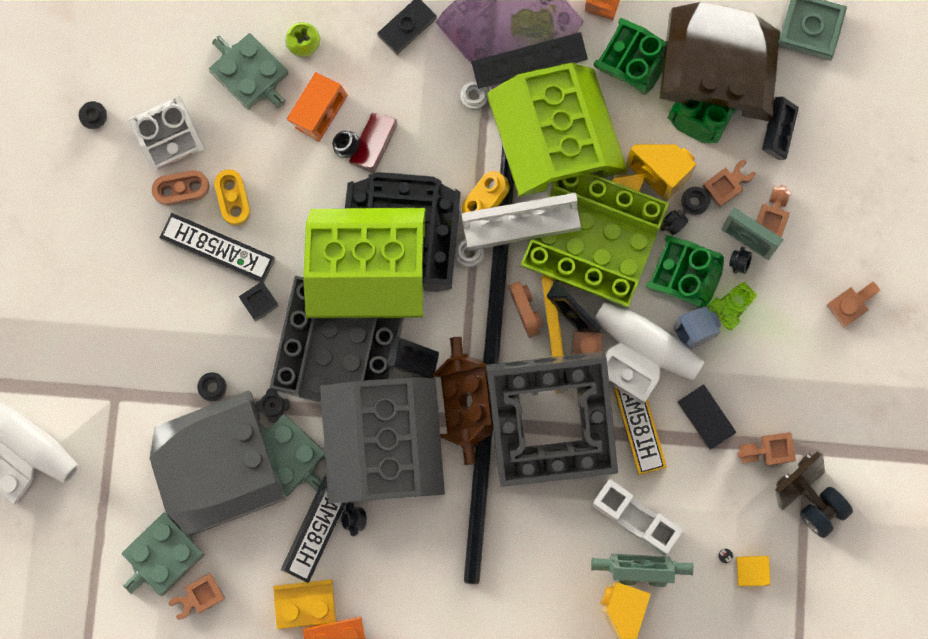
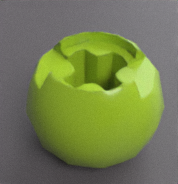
[285,22,321,57]

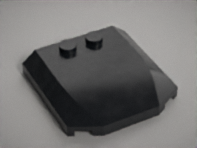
[345,172,461,292]

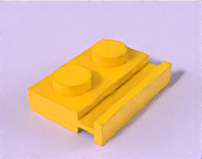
[273,579,337,629]

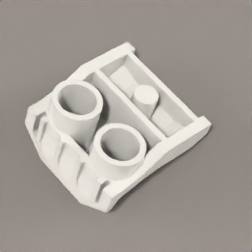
[128,96,204,172]

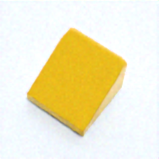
[736,556,770,587]

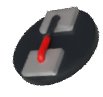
[718,548,733,563]

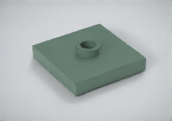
[778,0,847,61]
[721,207,784,260]

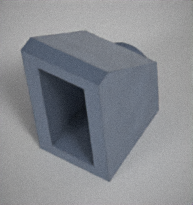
[673,306,721,349]

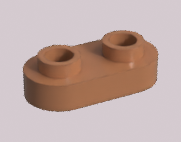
[152,170,210,206]
[509,281,543,338]

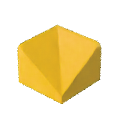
[613,173,646,191]

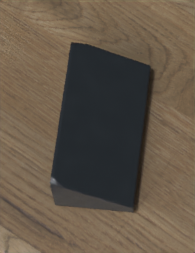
[547,281,601,332]
[677,384,736,450]

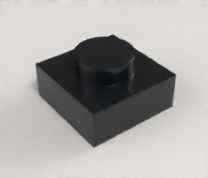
[239,281,279,322]

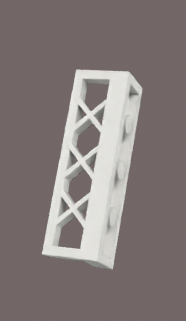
[461,193,581,251]

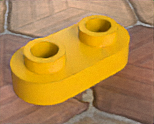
[214,169,251,226]
[462,171,510,213]

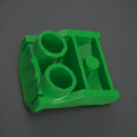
[593,18,666,95]
[667,99,736,143]
[645,235,724,308]

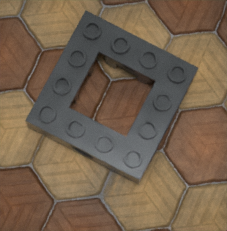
[486,351,618,487]

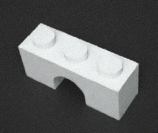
[591,478,684,556]

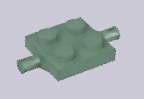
[209,33,289,110]
[259,414,325,496]
[121,512,205,596]
[591,554,694,587]

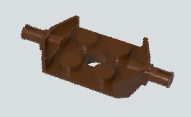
[433,337,493,465]

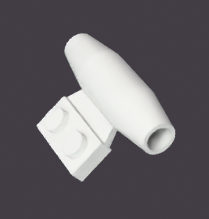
[594,301,705,405]
[0,402,79,504]

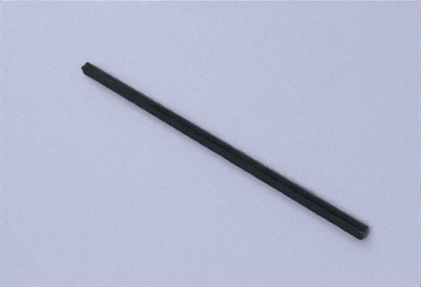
[464,145,514,585]

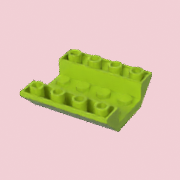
[487,62,627,197]
[520,173,669,308]
[303,208,425,318]

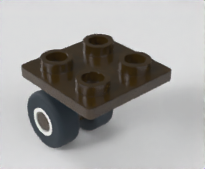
[775,450,853,538]

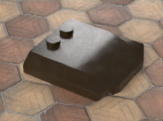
[659,2,780,122]

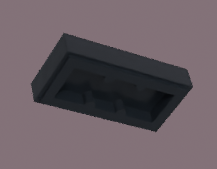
[377,0,437,55]
[762,96,799,160]
[387,337,439,378]

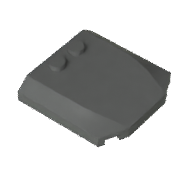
[149,390,286,536]

